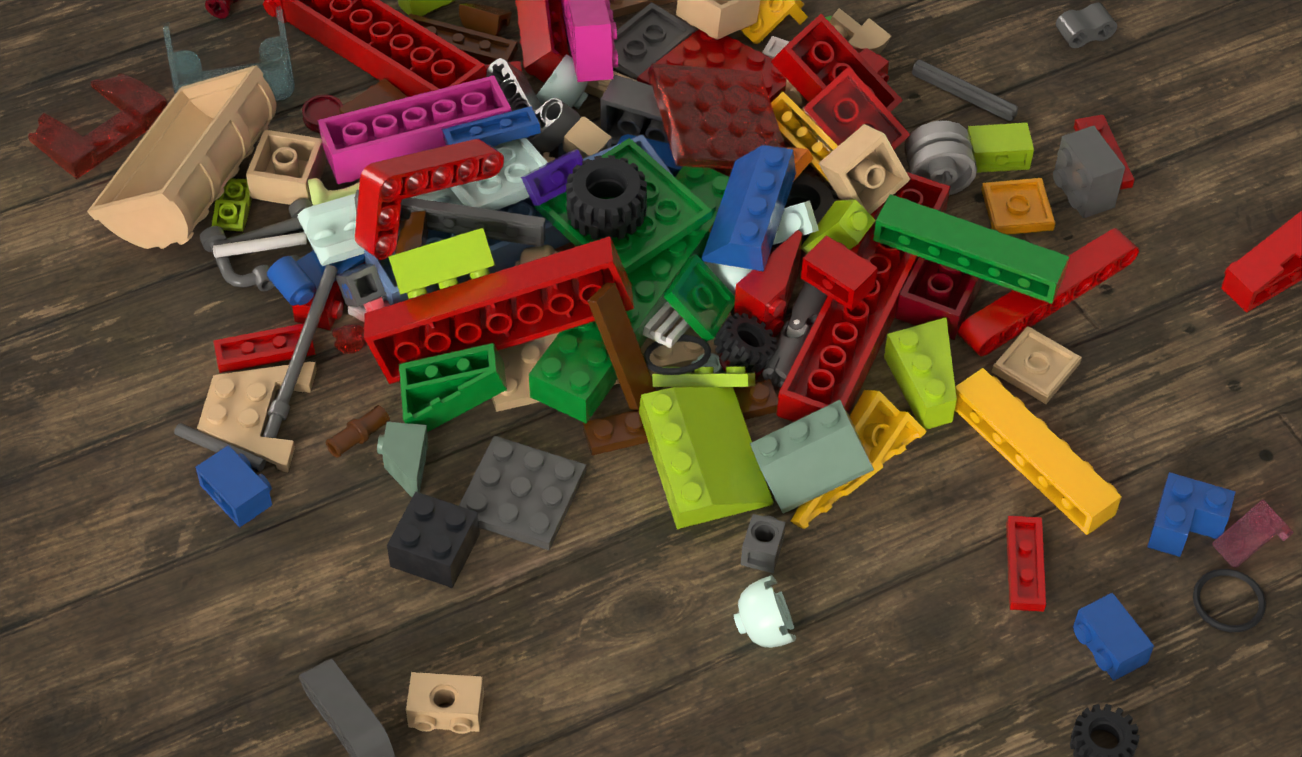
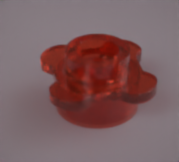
[332,325,366,354]

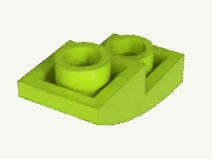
[211,178,252,231]

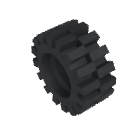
[714,313,777,373]
[1070,704,1139,757]

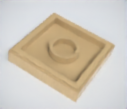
[992,326,1082,404]

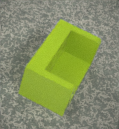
[967,123,1034,173]

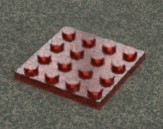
[648,64,786,169]

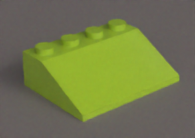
[639,387,773,529]

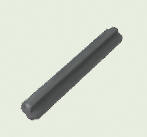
[912,60,1018,121]

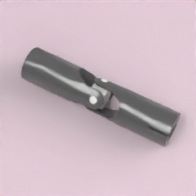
[762,281,828,387]

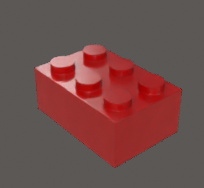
[802,67,910,150]

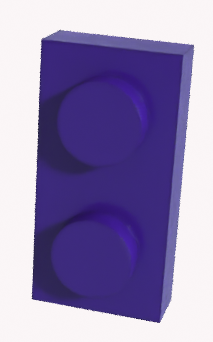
[521,149,583,206]

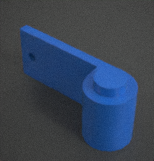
[267,250,365,306]

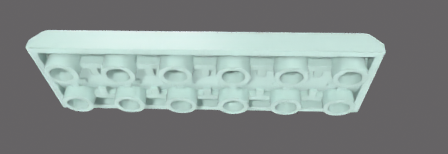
[297,188,465,266]

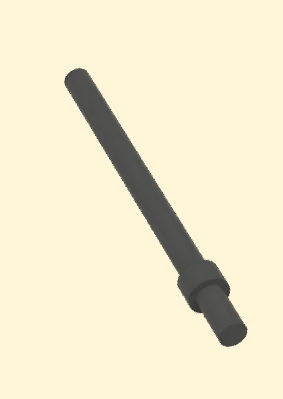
[262,265,338,438]

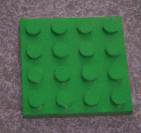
[533,138,712,275]

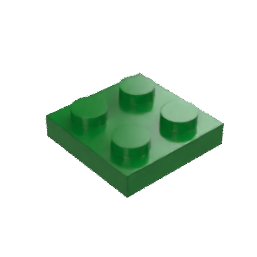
[663,254,735,342]

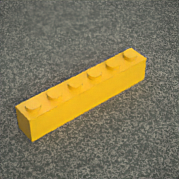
[955,368,1122,535]

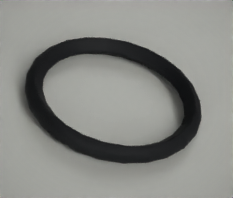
[643,335,711,375]
[1193,569,1266,632]

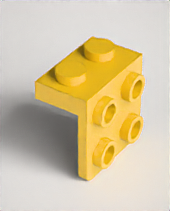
[741,0,808,44]

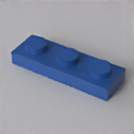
[442,106,541,147]

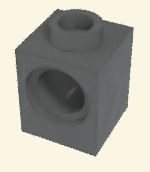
[741,514,786,574]

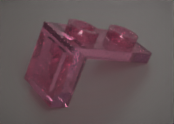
[1213,499,1294,568]

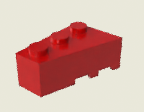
[1221,211,1302,313]

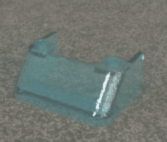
[163,6,295,101]

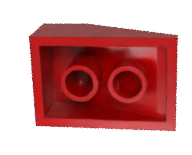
[734,230,803,337]

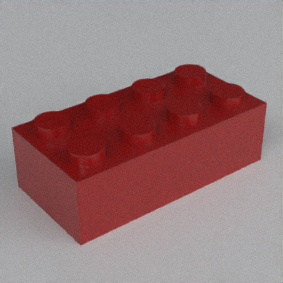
[771,14,903,112]

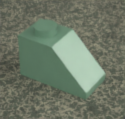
[377,422,428,497]

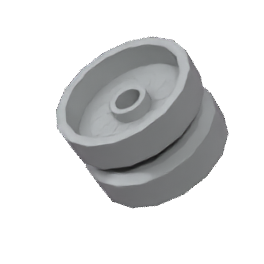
[904,121,977,195]

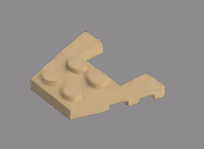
[197,362,317,472]

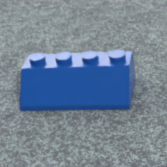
[702,145,796,271]

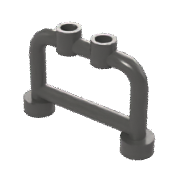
[200,198,314,291]

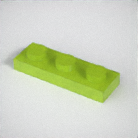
[652,366,755,387]

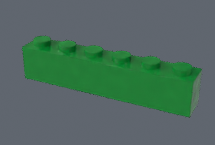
[873,194,1069,304]

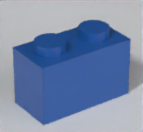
[196,445,272,528]
[1073,593,1154,681]

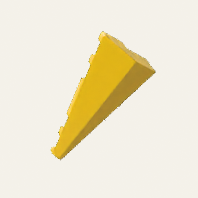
[791,390,927,529]

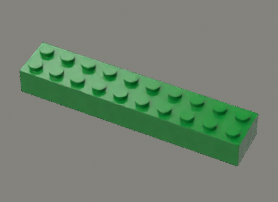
[529,159,729,423]

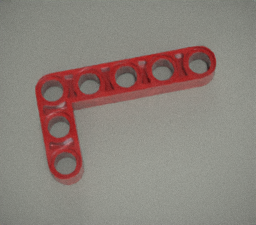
[355,139,504,260]

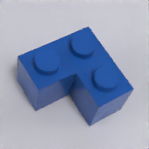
[1147,472,1236,557]

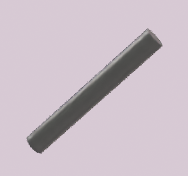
[174,423,266,471]

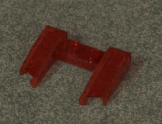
[28,73,168,179]

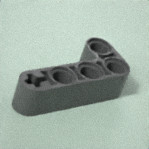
[486,58,580,154]
[299,658,395,757]

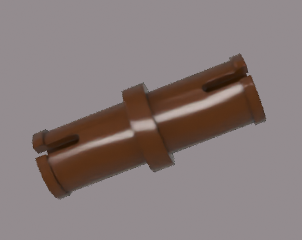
[326,405,390,458]

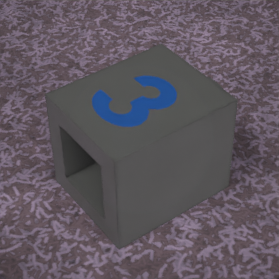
[335,264,386,307]

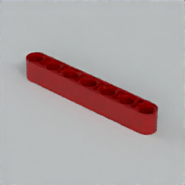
[958,228,1139,357]

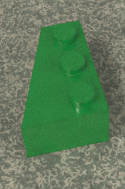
[399,343,507,432]

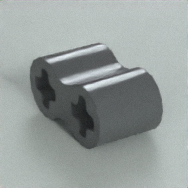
[1056,2,1117,48]

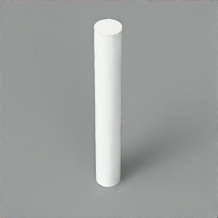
[213,232,307,258]

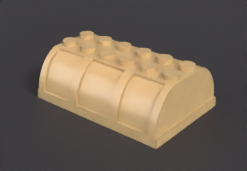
[87,65,276,249]

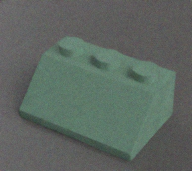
[750,400,874,514]

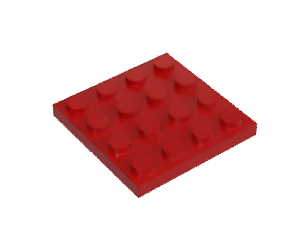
[637,29,786,136]

